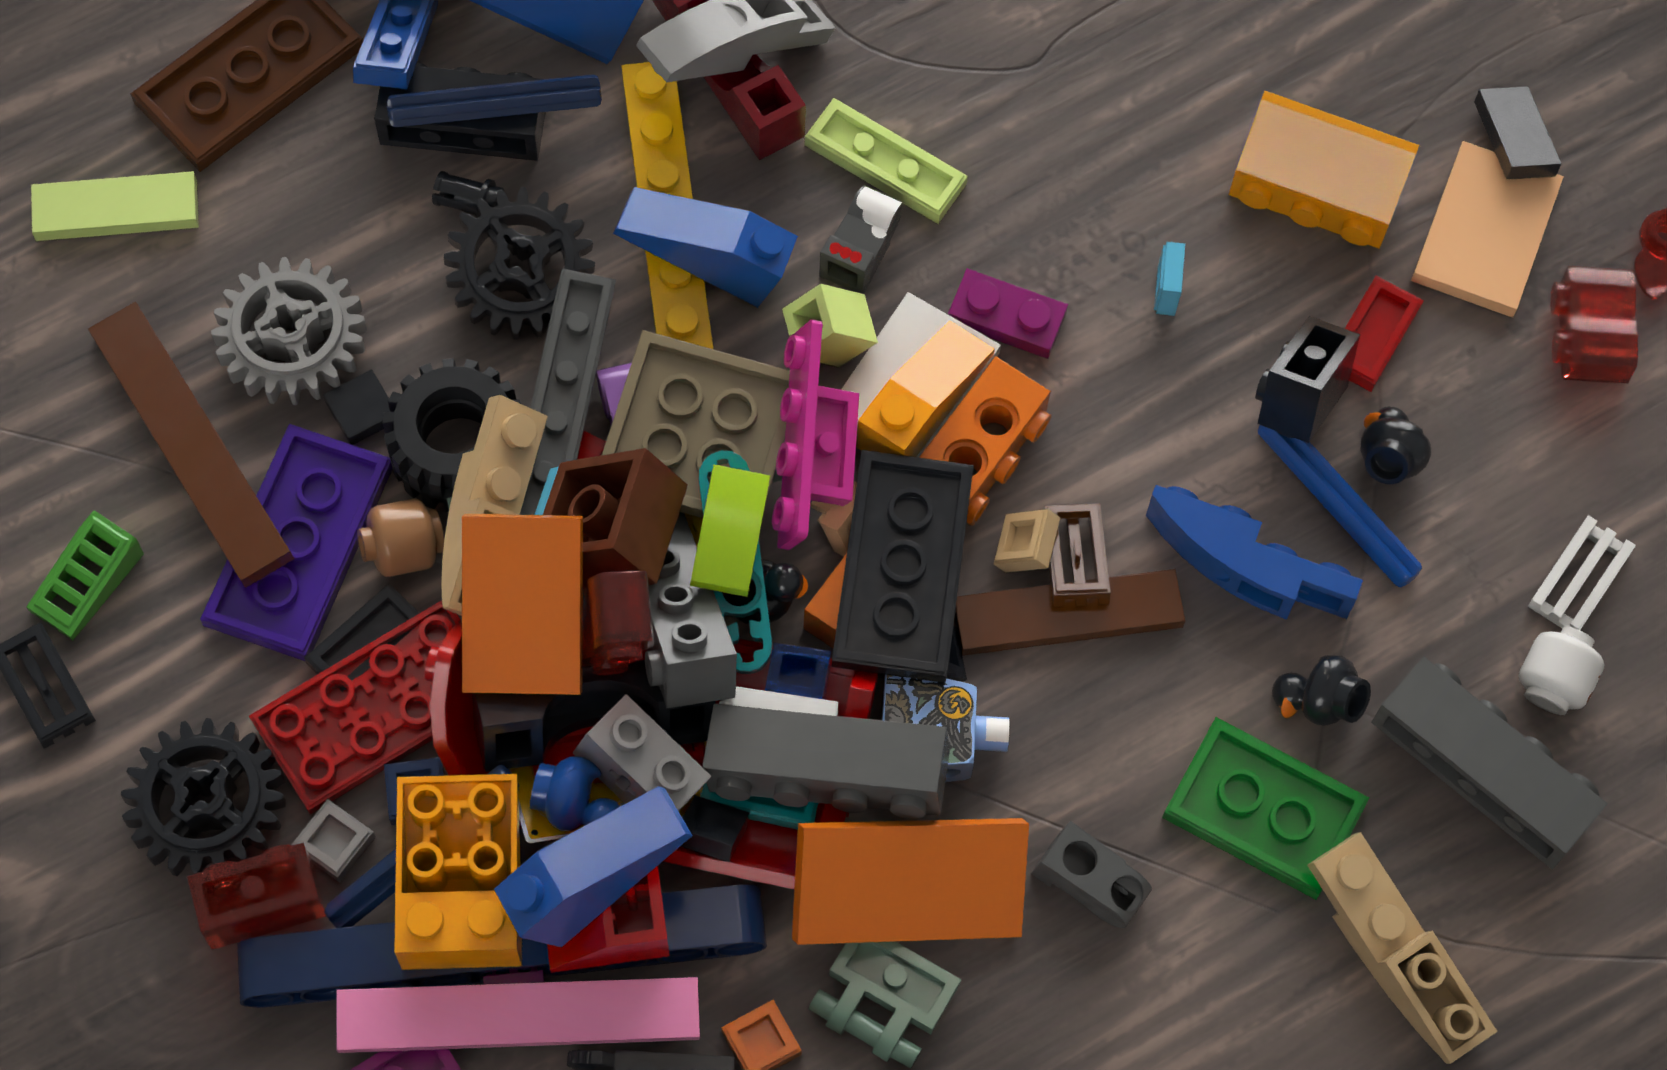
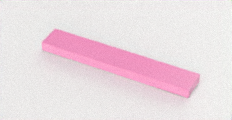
[337,977,700,1053]

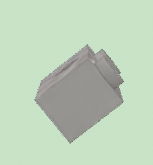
[573,694,711,811]

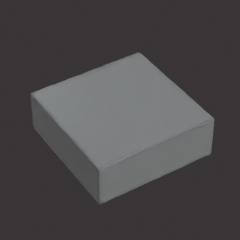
[291,799,376,882]

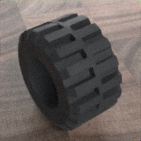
[383,358,521,512]

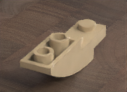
[441,395,548,616]
[1307,832,1498,1064]

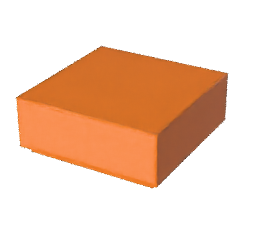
[721,1000,802,1070]

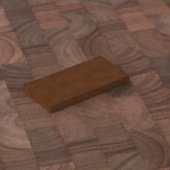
[130,0,363,172]

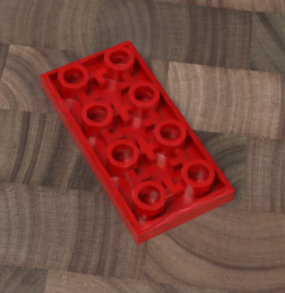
[249,600,461,815]

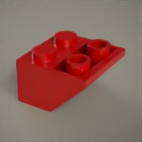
[547,866,670,973]

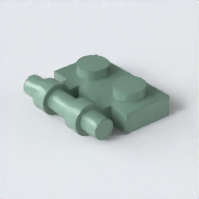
[808,941,962,1069]

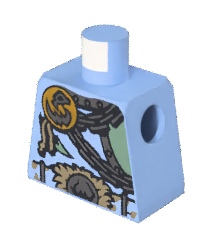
[882,675,1009,782]

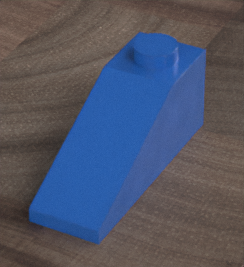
[613,187,798,308]
[494,786,693,947]

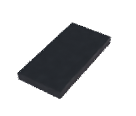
[831,450,974,683]

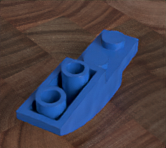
[1146,485,1363,620]

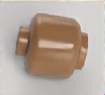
[357,499,444,577]

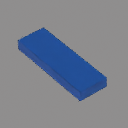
[353,0,438,89]

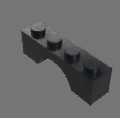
[472,660,716,772]

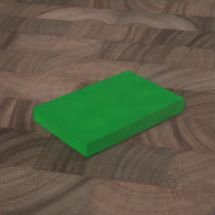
[1162,717,1369,900]

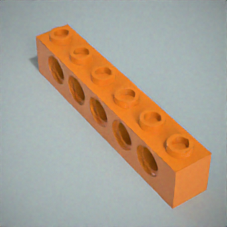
[803,356,1052,649]

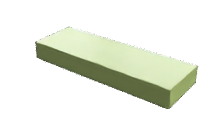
[804,98,968,224]
[31,171,199,241]

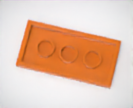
[792,818,1029,945]

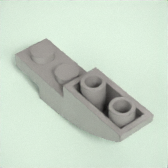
[636,0,835,82]

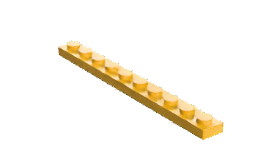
[621,62,713,546]

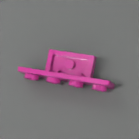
[772,320,859,550]

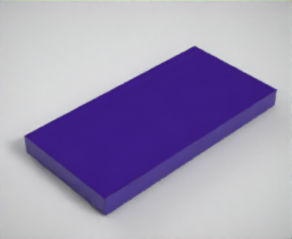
[200,424,393,662]

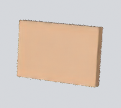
[1411,141,1564,318]

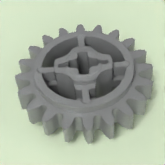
[211,257,367,405]

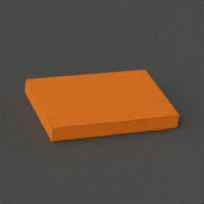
[462,514,583,695]

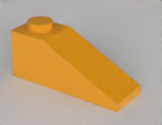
[856,320,995,457]

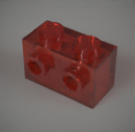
[187,842,326,950]

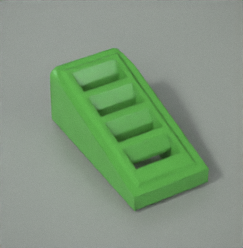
[26,510,144,641]

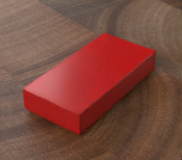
[1344,275,1424,392]

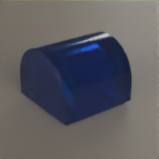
[765,643,831,700]

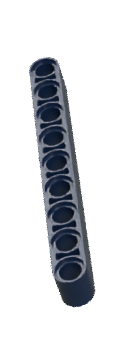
[237,885,767,1008]

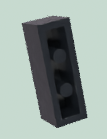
[374,62,546,161]

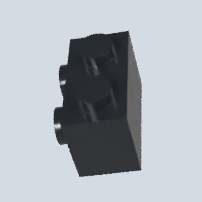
[1255,316,1361,443]

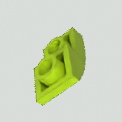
[690,464,770,597]

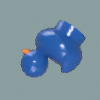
[530,756,621,831]

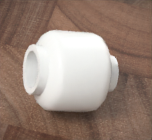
[1519,626,1605,715]

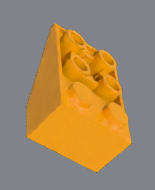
[394,774,522,970]

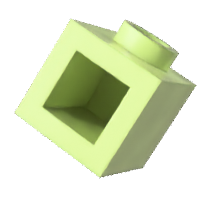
[782,284,878,367]

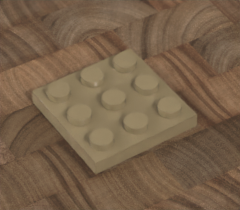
[602,330,790,518]

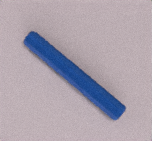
[1258,425,1422,587]

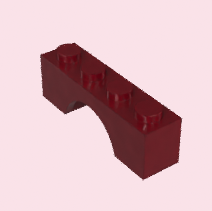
[653,0,806,161]

